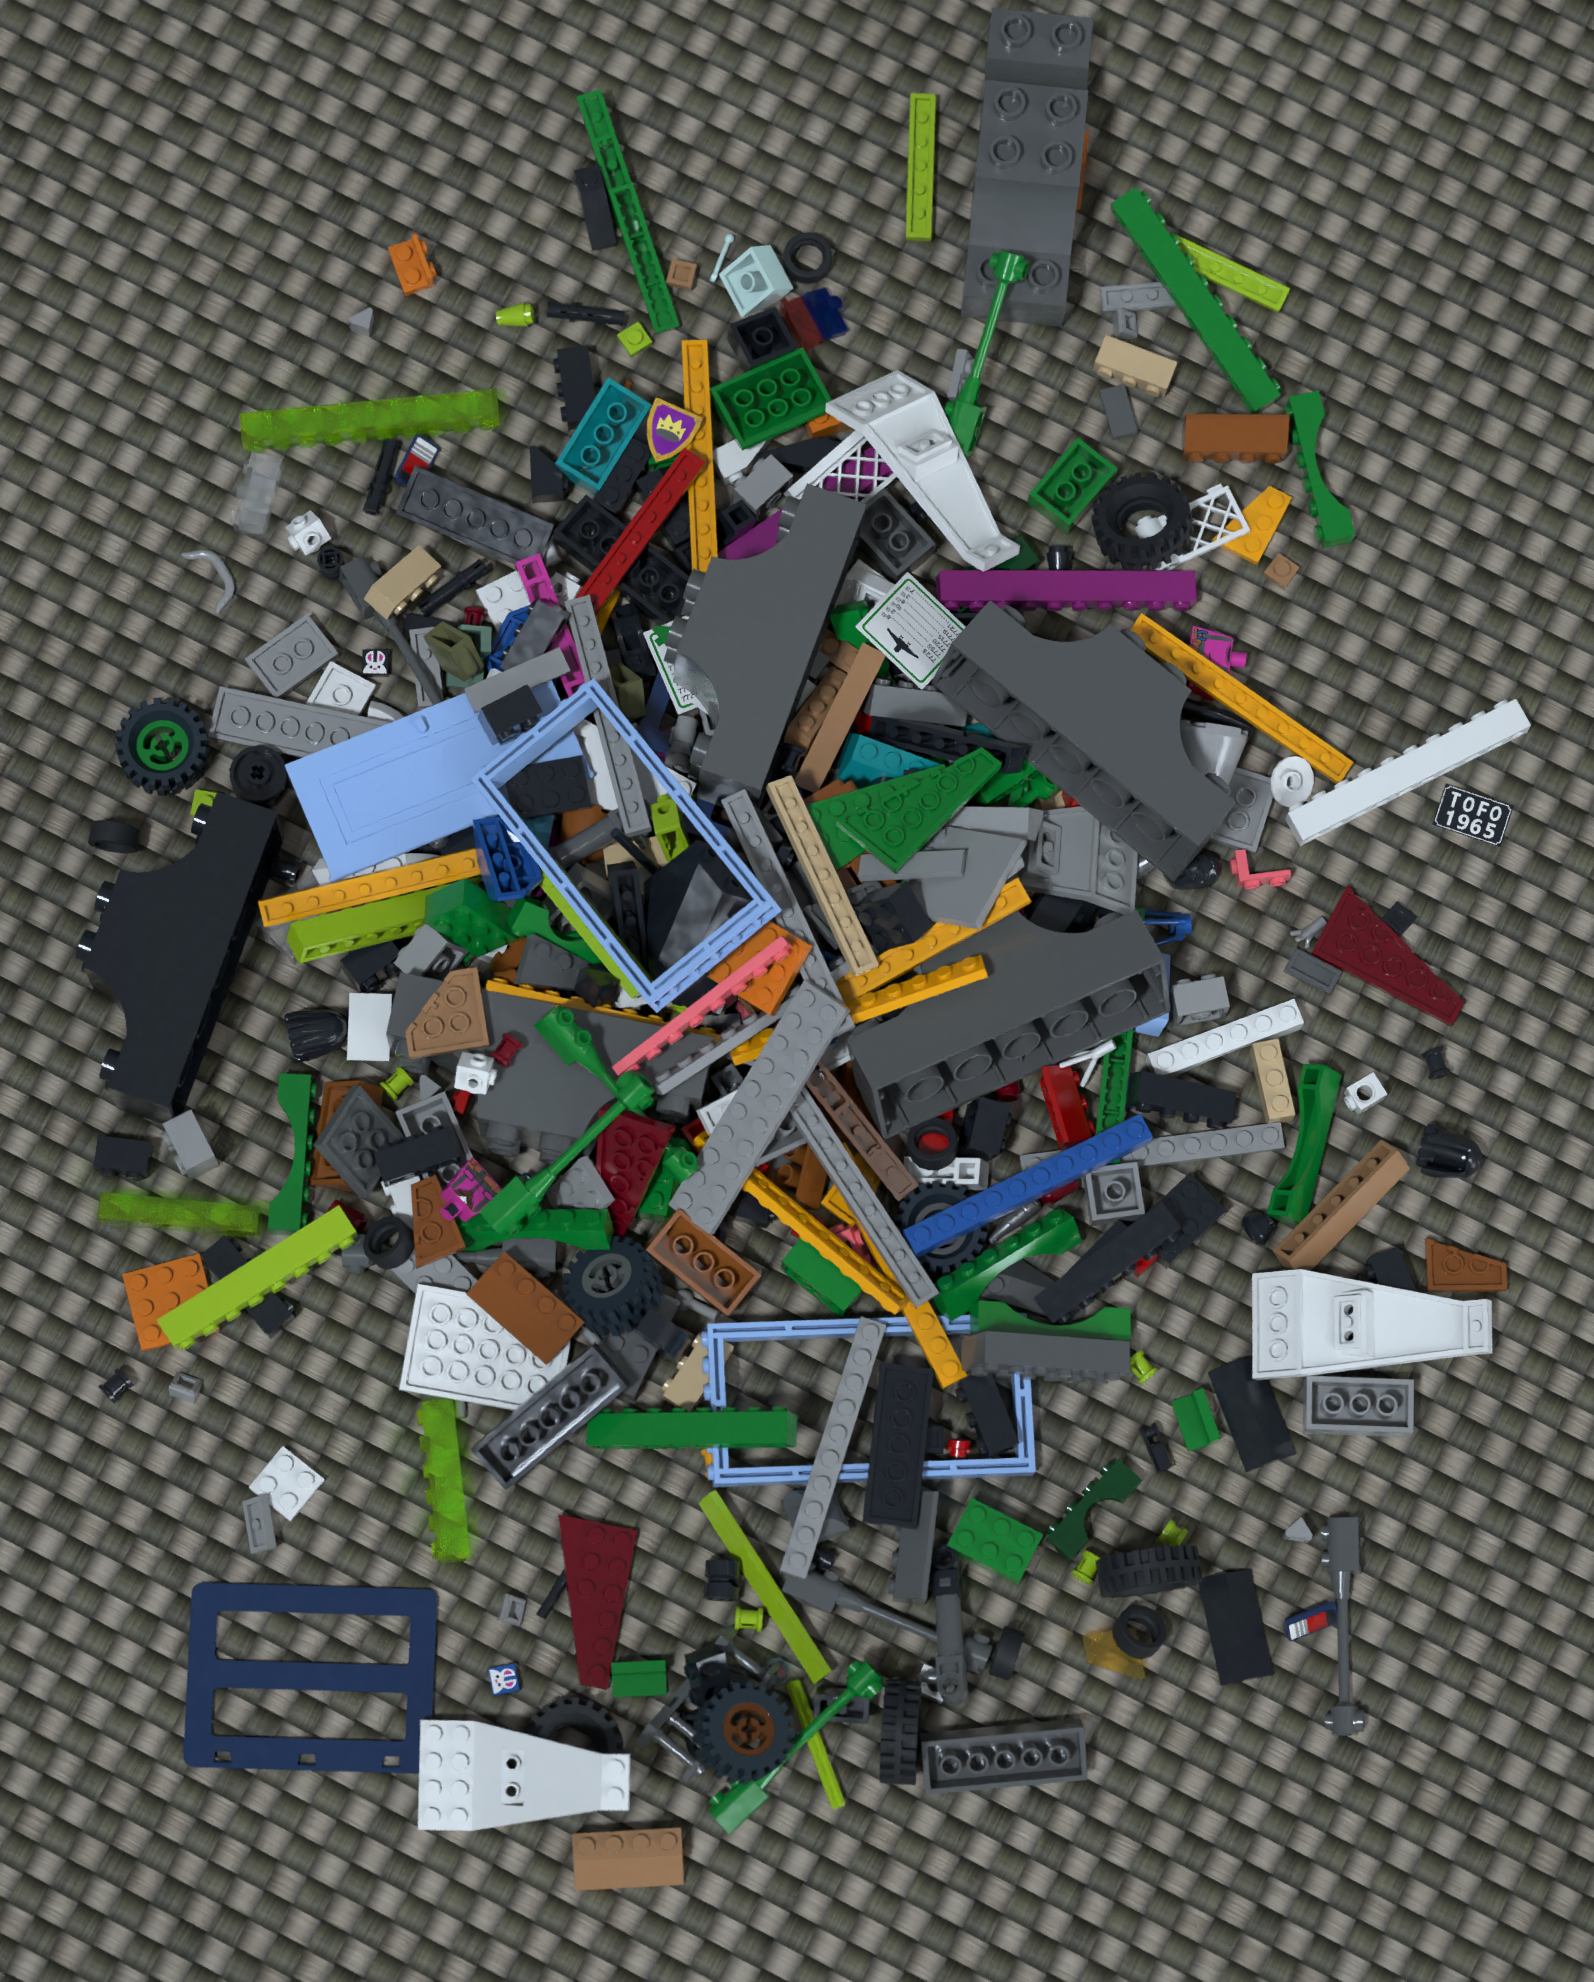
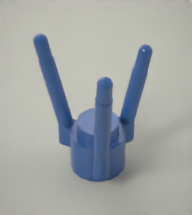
[1142,910,1192,946]

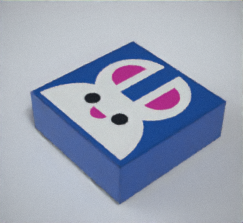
[488,1664,520,1696]

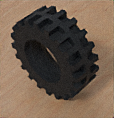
[1091,472,1194,571]
[1095,1545,1203,1598]
[879,1679,922,1785]
[523,1697,624,1754]

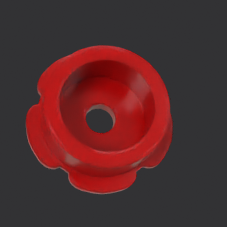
[945,1439,972,1457]

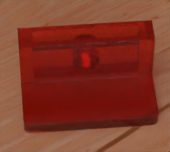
[780,295,826,351]

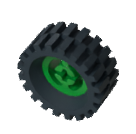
[115,697,210,796]

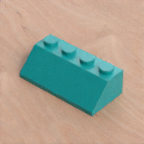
[555,377,652,496]
[836,733,947,789]

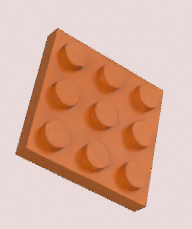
[707,915,813,1016]
[122,1253,220,1352]

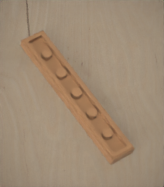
[794,643,885,794]

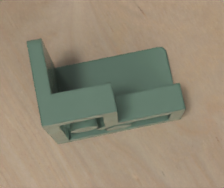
[446,624,492,689]

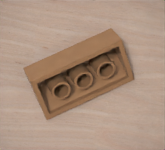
[572,1828,684,1891]

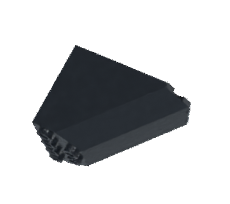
[644,840,786,1016]

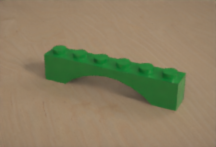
[1284,390,1355,548]
[1267,1063,1342,1225]
[268,1073,317,1235]
[933,1207,1082,1321]
[454,1209,614,1251]
[970,1301,1131,1341]

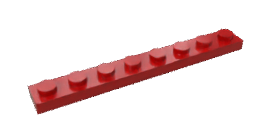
[566,447,706,617]

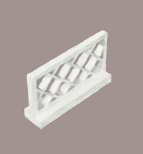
[784,431,897,503]

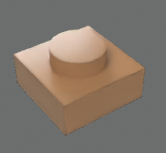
[666,258,697,291]
[1263,553,1300,590]

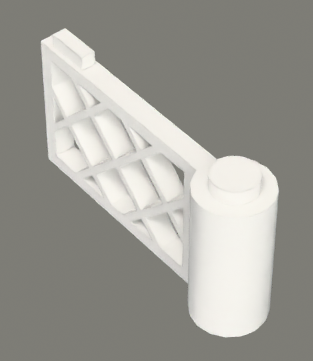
[1135,484,1250,571]

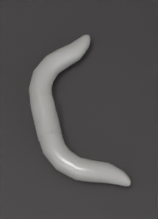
[181,549,235,614]

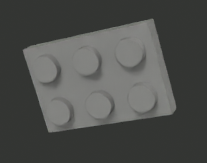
[245,614,339,699]
[1209,767,1273,855]
[545,1155,615,1209]
[391,1248,478,1293]

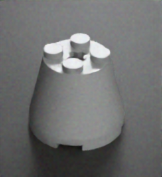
[1180,720,1248,786]

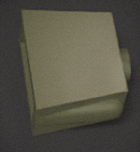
[423,621,484,682]
[609,662,646,721]

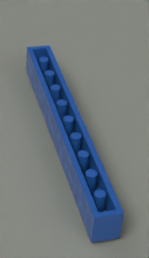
[902,1114,1153,1258]

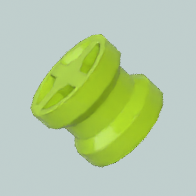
[1157,1519,1189,1547]

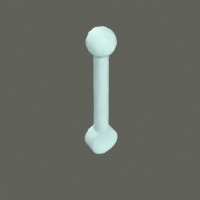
[710,234,734,282]

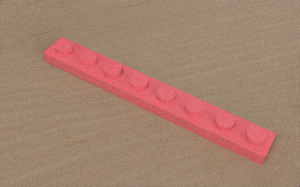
[612,936,793,1076]

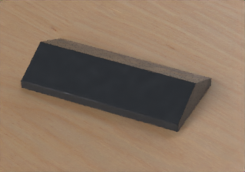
[1208,1356,1296,1472]
[1198,1570,1274,1686]

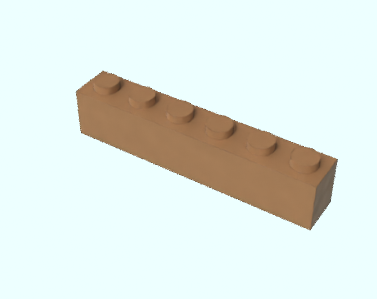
[1273,1140,1410,1271]

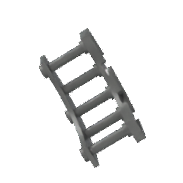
[636,1626,781,1783]

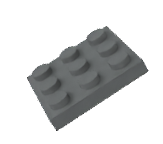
[314,1085,405,1198]

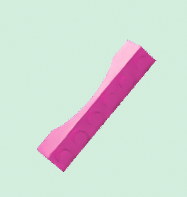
[515,553,585,698]

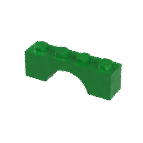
[829,600,896,683]
[506,895,605,967]

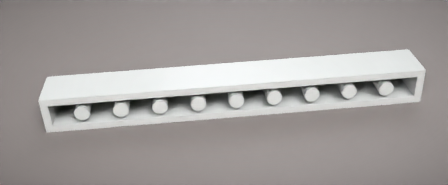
[1285,699,1531,846]

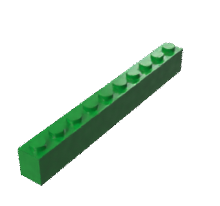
[1110,187,1281,414]

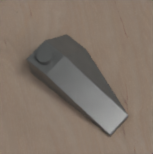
[977,1260,1085,1325]

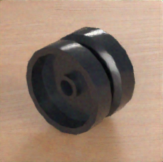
[229,746,289,809]

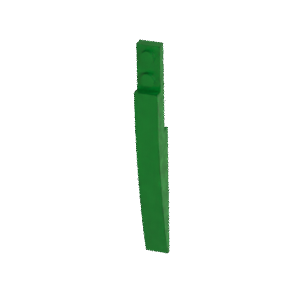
[576,89,680,335]
[1095,907,1145,1165]

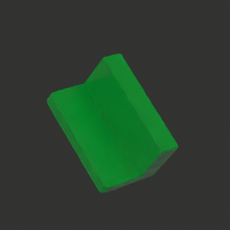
[1171,1388,1221,1452]
[611,1660,667,1698]

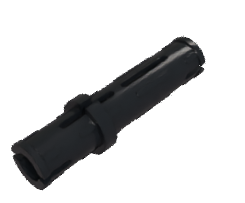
[547,301,625,326]
[363,439,399,516]
[417,559,489,617]
[1181,698,1254,738]

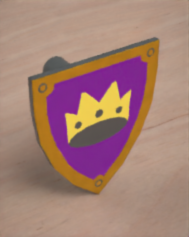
[647,397,703,462]

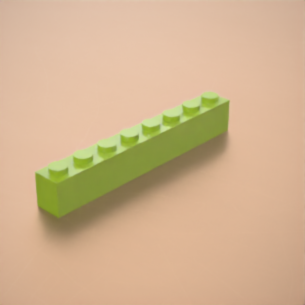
[286,876,482,964]
[157,1205,357,1351]

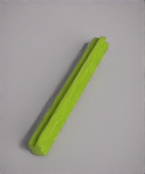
[786,1680,845,1809]

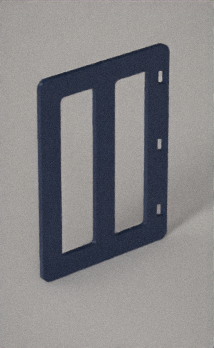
[183,1583,437,1774]

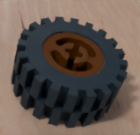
[692,1682,795,1784]

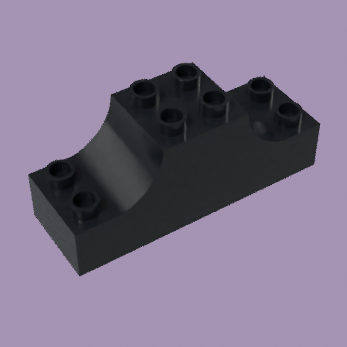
[76,792,284,1124]

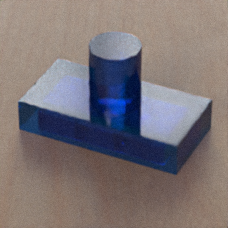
[802,287,849,341]

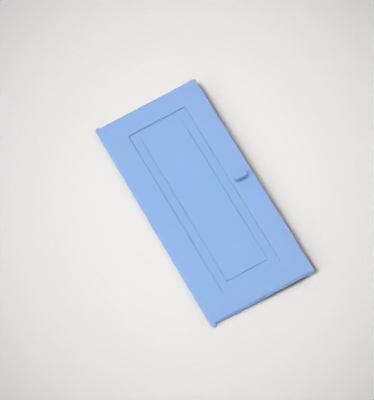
[284,680,595,882]

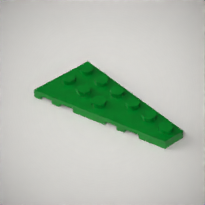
[836,747,1002,874]
[805,764,945,871]

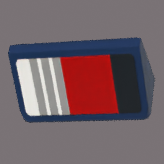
[394,434,441,488]
[1282,1601,1337,1641]

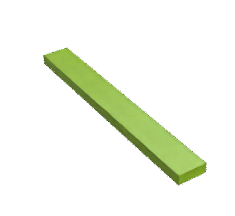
[698,1490,832,1684]

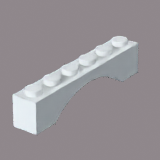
[1145,999,1304,1077]

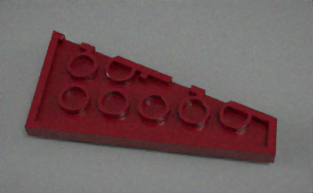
[1311,885,1464,1027]
[596,1104,676,1241]
[557,1515,637,1690]

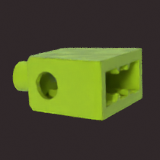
[650,794,690,862]

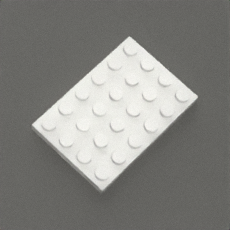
[399,1284,571,1410]

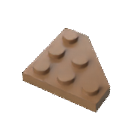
[405,967,489,1059]

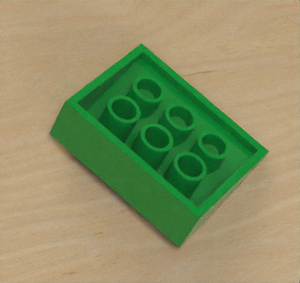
[710,347,832,451]

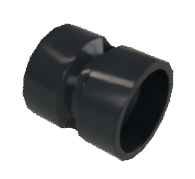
[703,1560,740,1602]

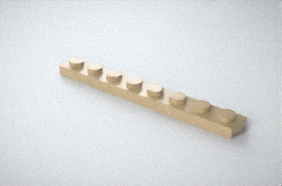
[765,775,879,977]

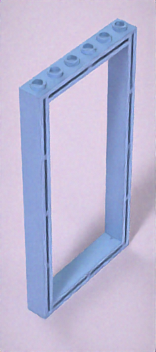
[471,678,782,1013]
[701,1313,1036,1487]

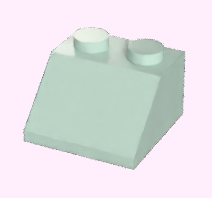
[719,245,793,318]

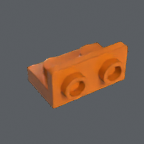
[388,233,436,296]

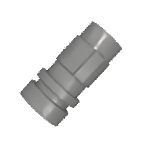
[664,716,698,773]

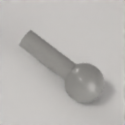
[673,1289,720,1321]

